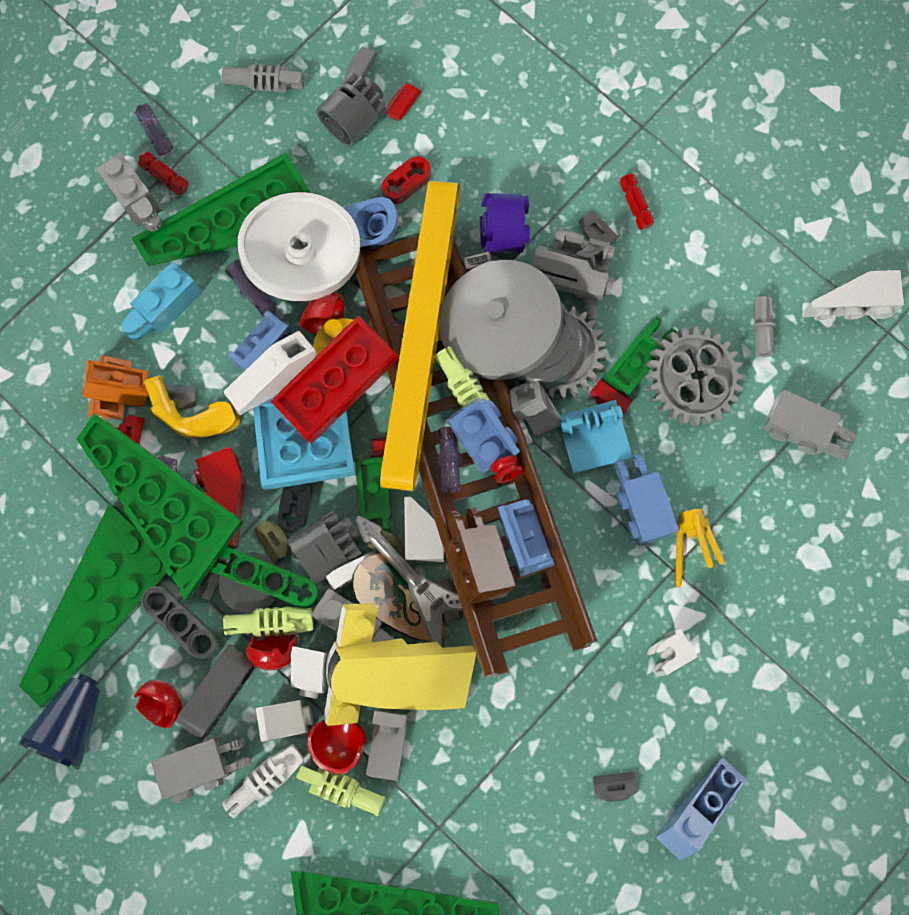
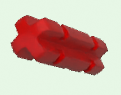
[138,151,189,196]
[619,173,654,230]

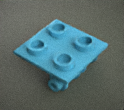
[560,400,633,474]

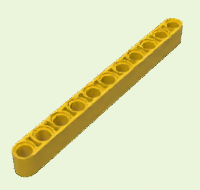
[380,181,460,491]

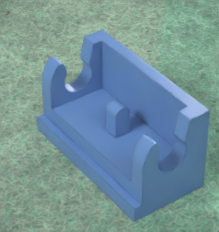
[227,310,292,372]
[498,500,554,577]

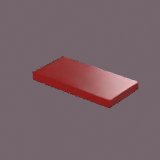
[270,316,400,444]

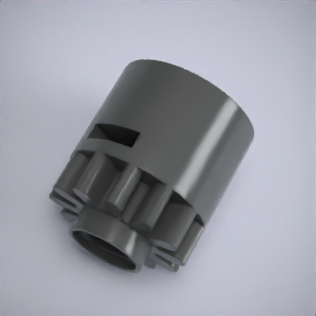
[316,73,387,147]
[287,510,363,585]

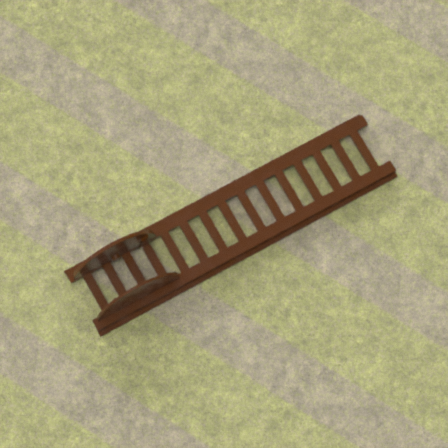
[355,236,598,678]

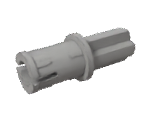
[752,296,776,357]

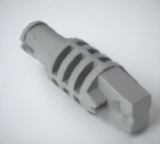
[222,64,304,93]

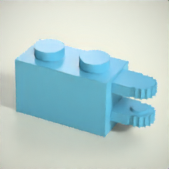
[121,262,202,341]

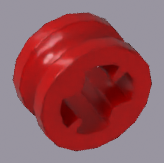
[490,455,523,483]

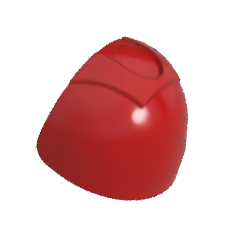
[299,292,345,335]
[308,720,366,774]

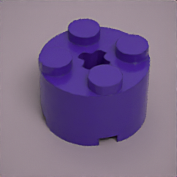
[480,193,530,255]

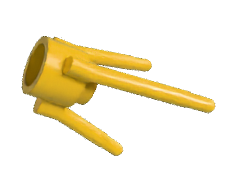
[675,509,724,588]

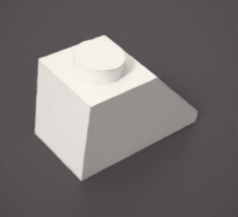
[404,497,445,563]
[291,646,329,699]
[256,700,313,742]

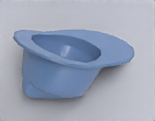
[344,197,401,248]

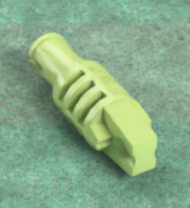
[434,346,489,408]
[223,606,314,637]
[296,766,386,817]

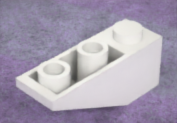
[803,270,904,320]
[223,331,316,415]

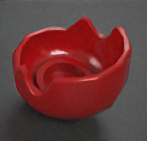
[246,634,298,671]
[134,679,182,729]

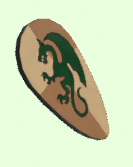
[351,553,446,642]

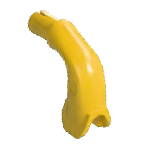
[144,376,241,439]

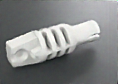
[222,744,304,818]

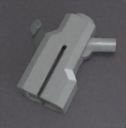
[532,243,614,319]

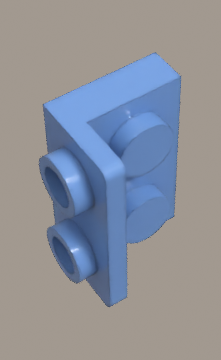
[446,398,520,473]

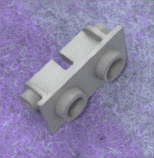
[553,228,616,270]

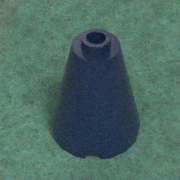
[18,674,100,770]

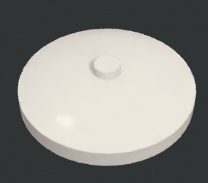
[238,192,360,301]

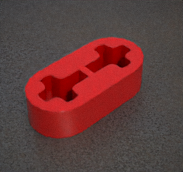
[382,156,431,204]

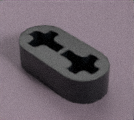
[278,483,313,533]

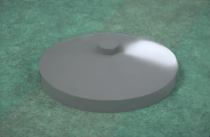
[439,260,563,380]

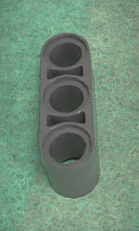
[141,586,222,660]
[175,645,256,741]

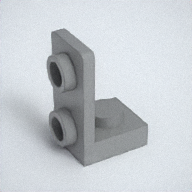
[509,381,562,436]
[366,710,409,781]

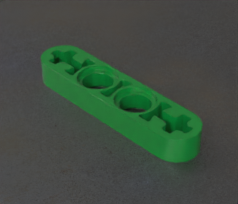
[210,547,320,608]

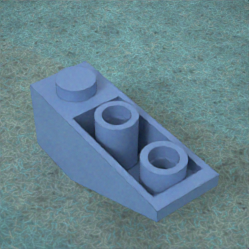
[655,757,747,861]

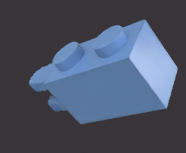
[615,454,679,546]

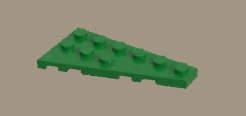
[132,153,311,266]
[76,413,244,600]
[19,504,168,707]
[290,869,499,915]

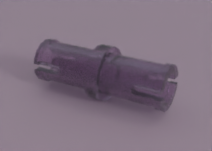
[224,260,277,317]
[437,426,462,493]

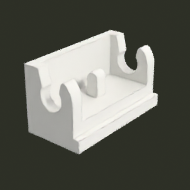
[647,628,698,677]

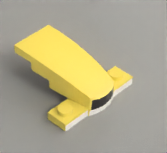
[323,603,477,726]

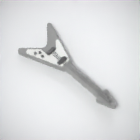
[355,516,463,647]

